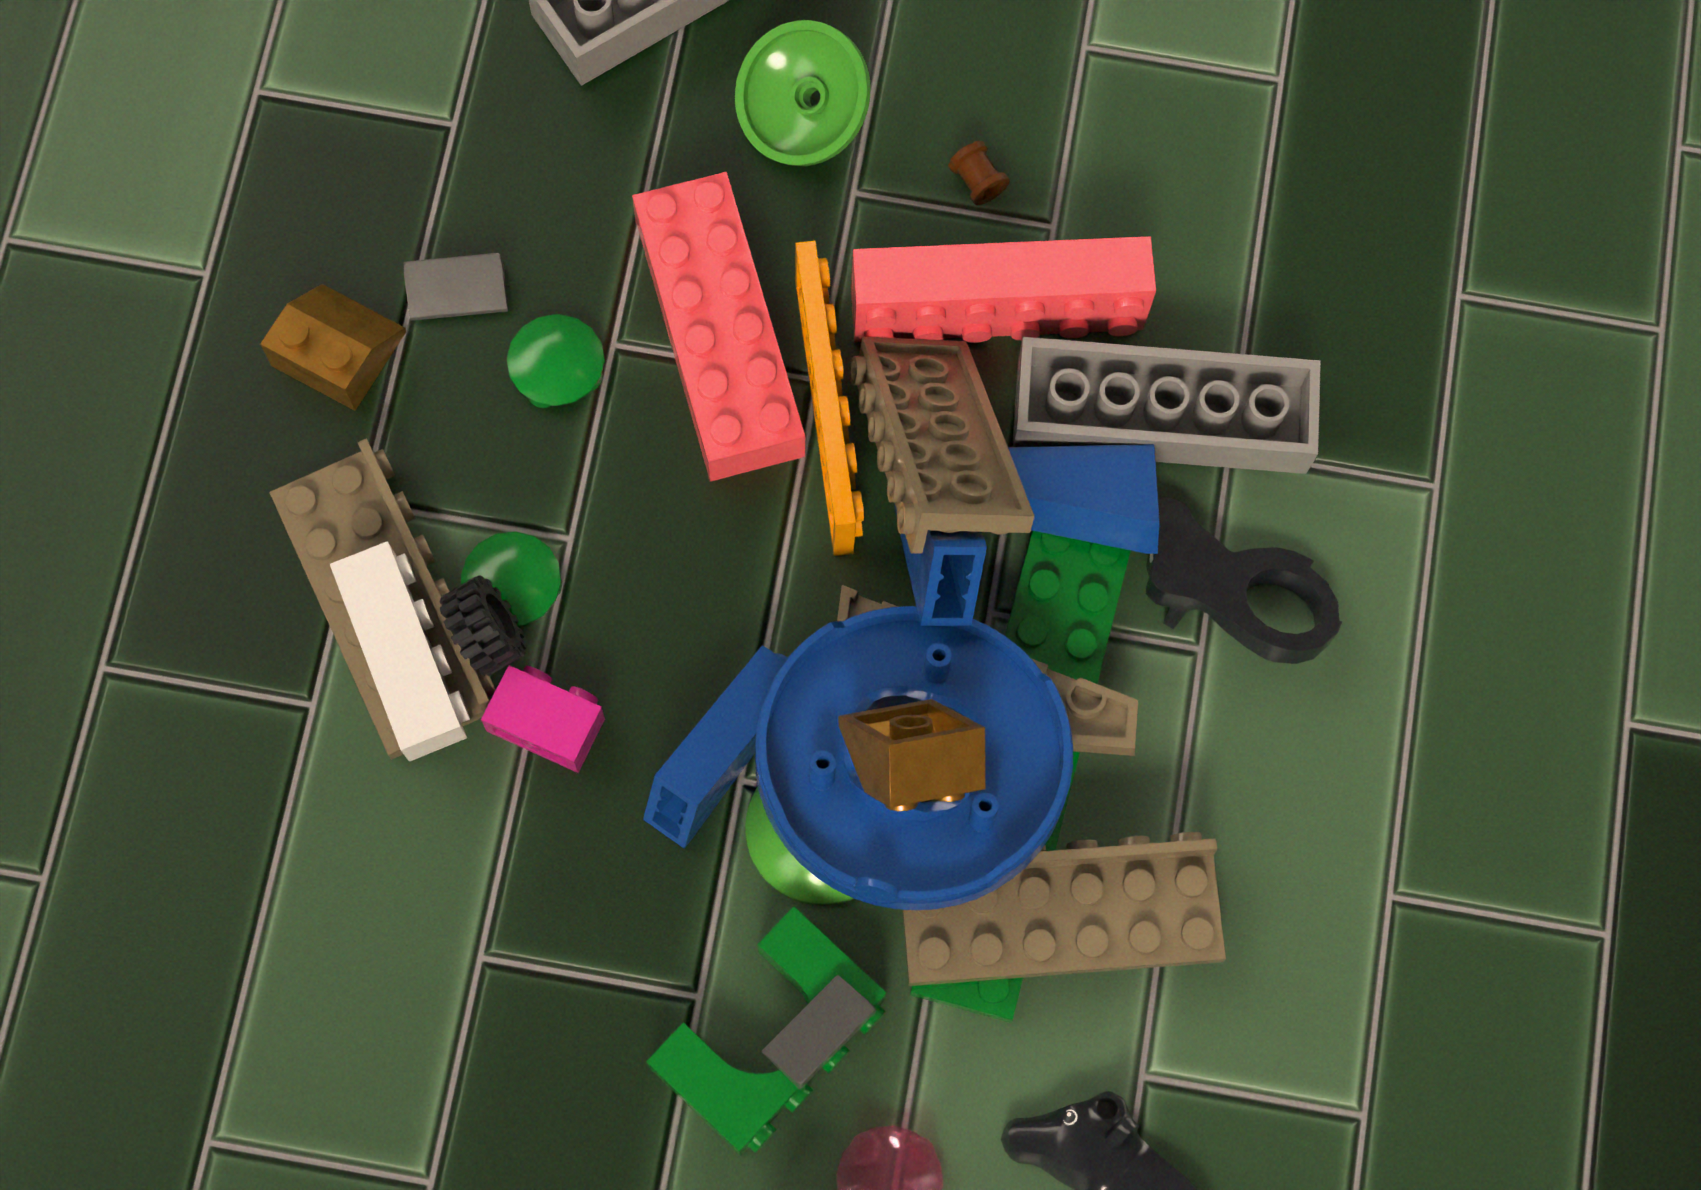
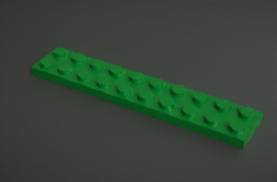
[910,530,1131,1023]

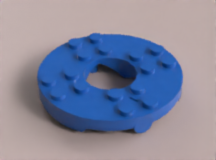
[755,606,1073,910]

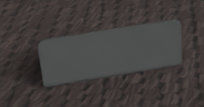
[403,253,508,321]
[762,974,876,1090]

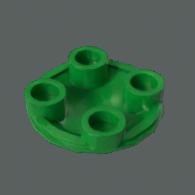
[507,314,605,408]
[461,531,562,628]

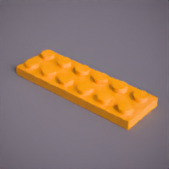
[795,241,864,556]

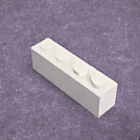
[330,541,470,761]

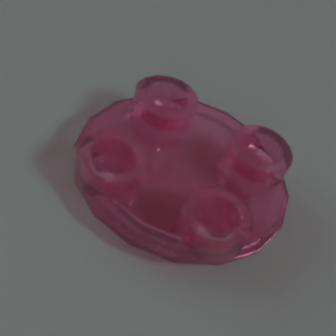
[836,1126,943,1190]

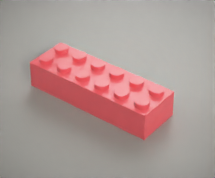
[632,172,805,482]
[851,236,1156,343]

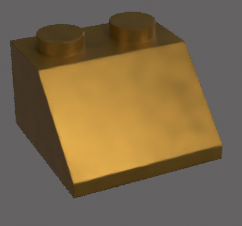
[260,284,407,411]
[838,699,986,811]

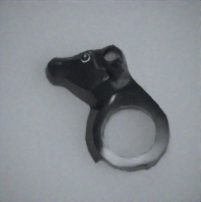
[1146,496,1342,664]
[1001,1091,1197,1190]

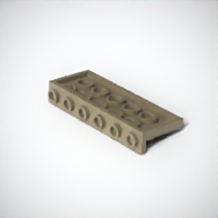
[850,337,1034,554]
[269,438,496,760]
[902,832,1226,986]

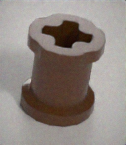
[948,141,1010,205]

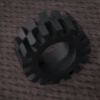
[440,575,527,676]

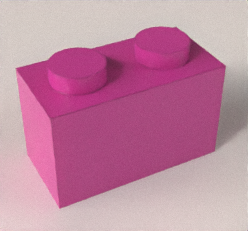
[481,665,605,773]

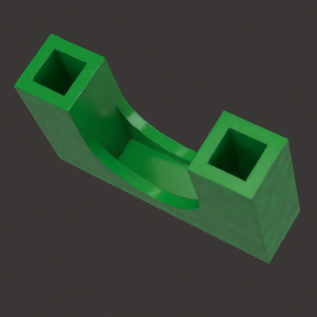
[646,906,887,1156]

